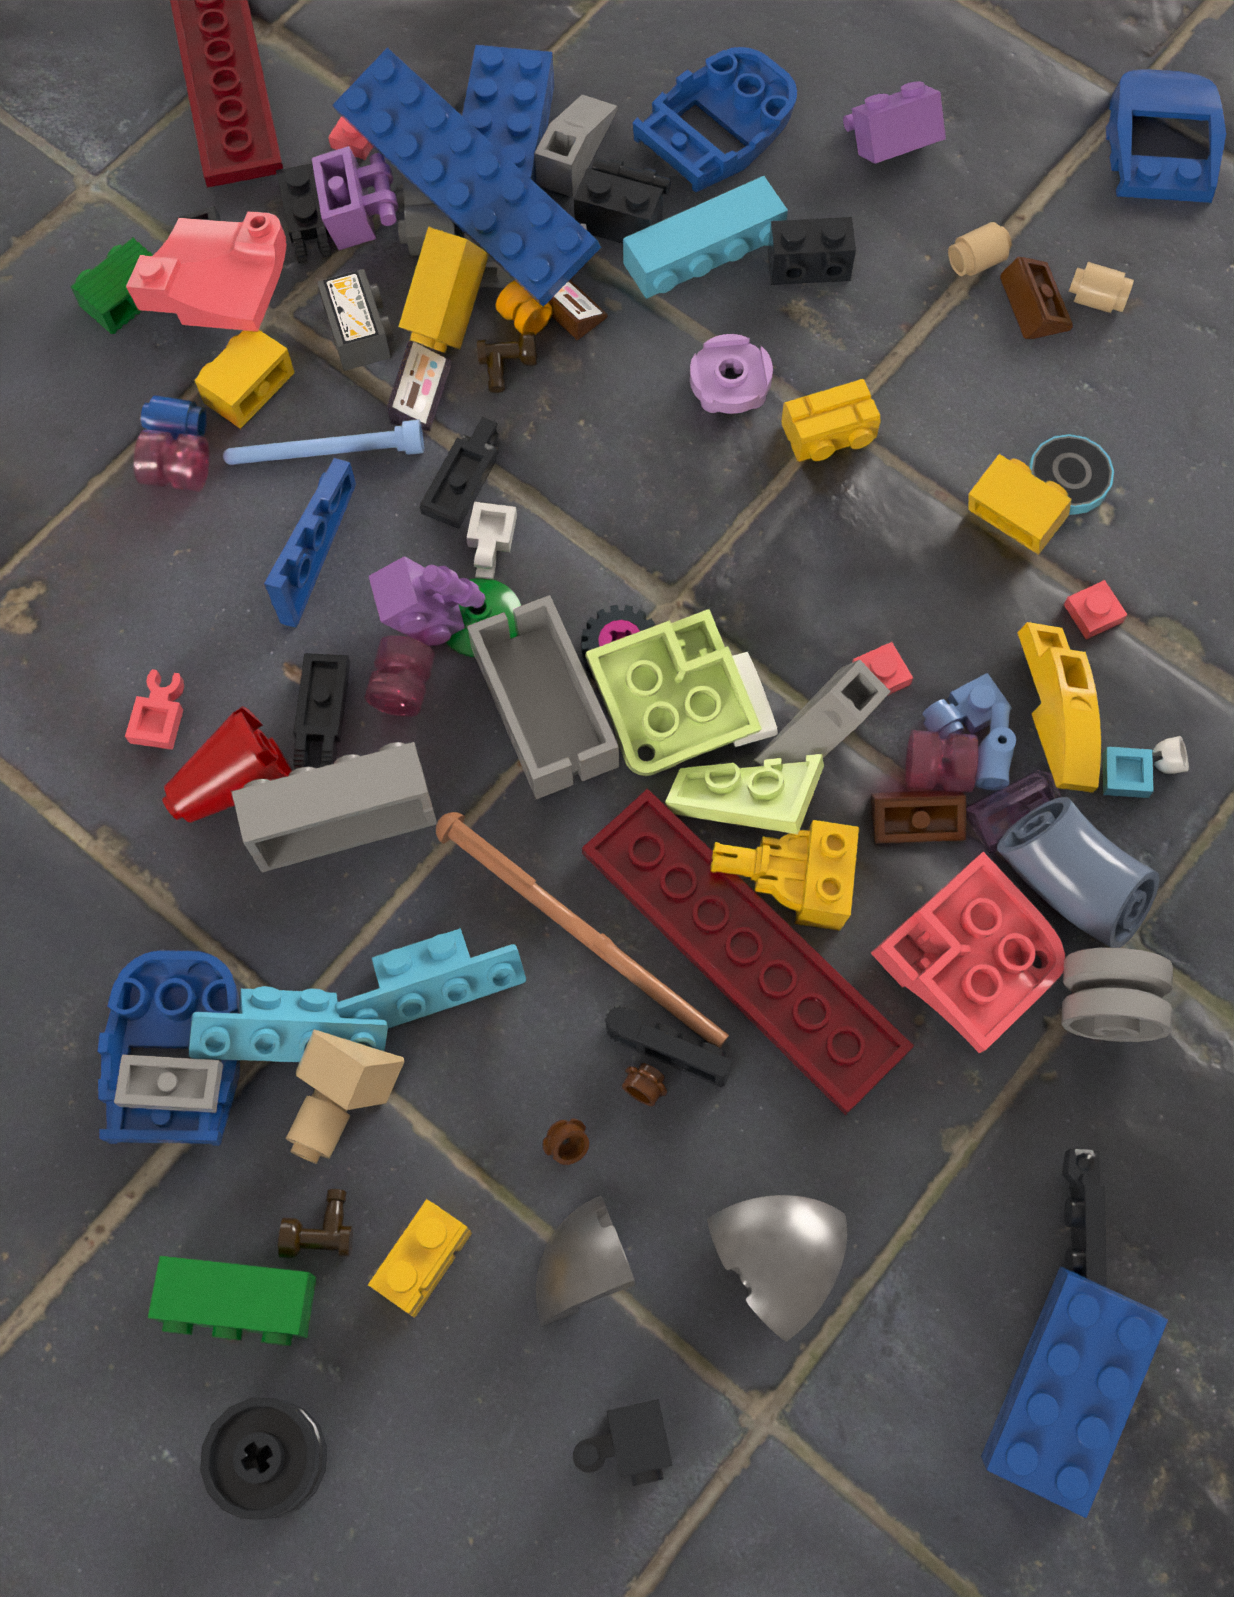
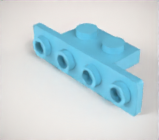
[335,928,526,1029]
[189,986,388,1062]

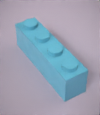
[623,176,788,299]

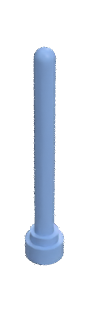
[223,419,424,465]

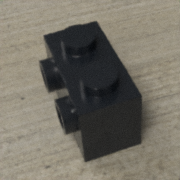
[768,217,856,285]

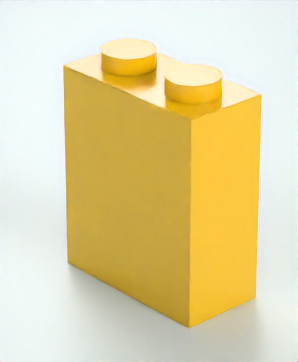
[398,227,489,353]

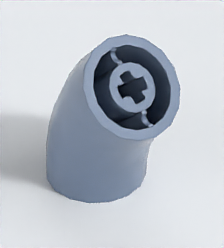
[997,797,1159,948]

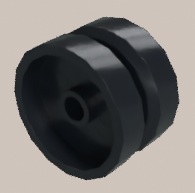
[200,1398,327,1519]

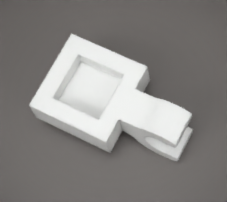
[467,502,517,580]

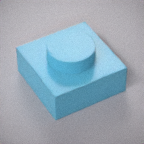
[1102,747,1153,798]

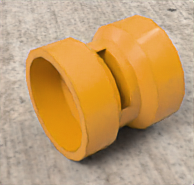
[495,280,552,335]

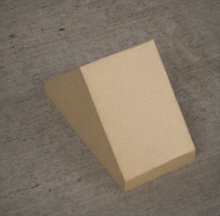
[296,1029,404,1110]

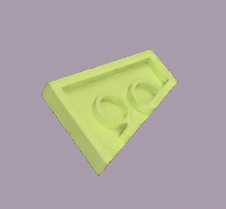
[665,754,824,834]

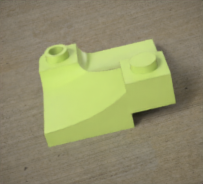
[585,609,762,776]

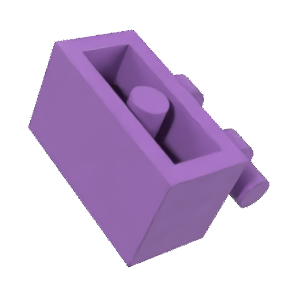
[843,82,946,164]
[312,146,398,250]
[369,556,485,646]

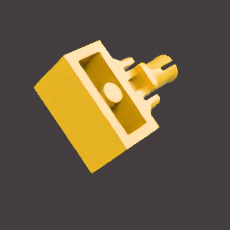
[711,820,859,931]

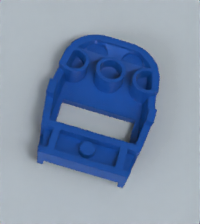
[632,47,797,192]
[1106,69,1226,203]
[97,951,240,1146]

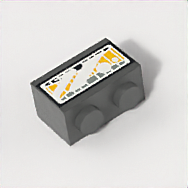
[317,269,394,371]

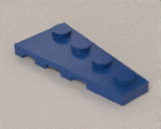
[264,458,356,628]

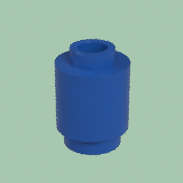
[141,395,207,443]

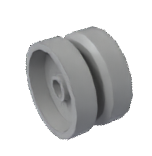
[1062,948,1173,1042]

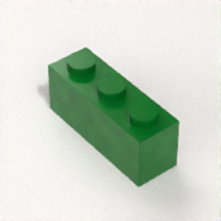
[148,1256,317,1346]

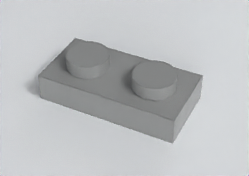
[114,1055,223,1113]

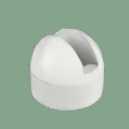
[1152,736,1189,774]

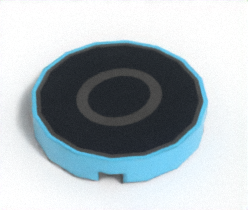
[1029,434,1114,515]

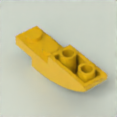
[1017,622,1101,792]

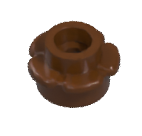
[622,1063,667,1106]
[542,1118,589,1165]

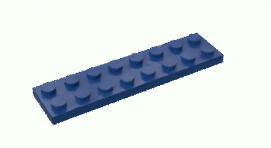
[332,48,601,307]

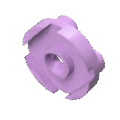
[690,334,773,414]

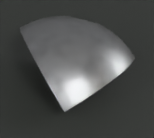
[536,1195,635,1326]
[707,1195,847,1342]

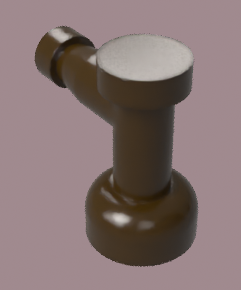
[477,332,537,393]
[278,1189,353,1258]

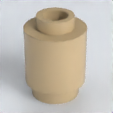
[948,222,1012,276]
[1069,262,1134,313]
[286,1089,350,1164]

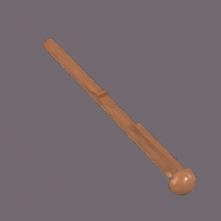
[436,812,729,1048]

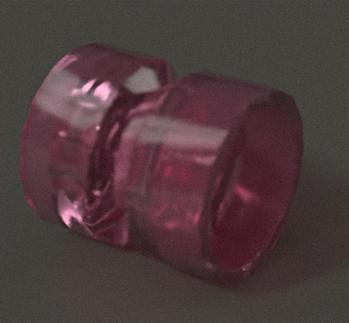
[134,429,210,492]
[364,636,435,717]
[905,730,978,793]

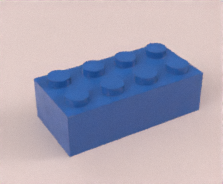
[462,45,554,184]
[981,1266,1168,1518]

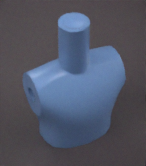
[974,703,1016,790]

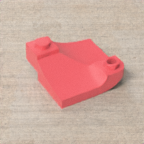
[126,211,286,332]
[871,851,1065,1053]

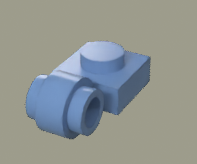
[922,673,1012,744]

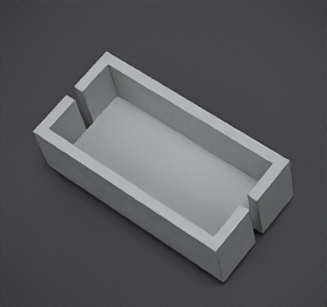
[467,595,619,799]
[231,742,437,872]

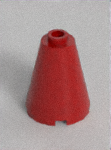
[162,706,292,823]

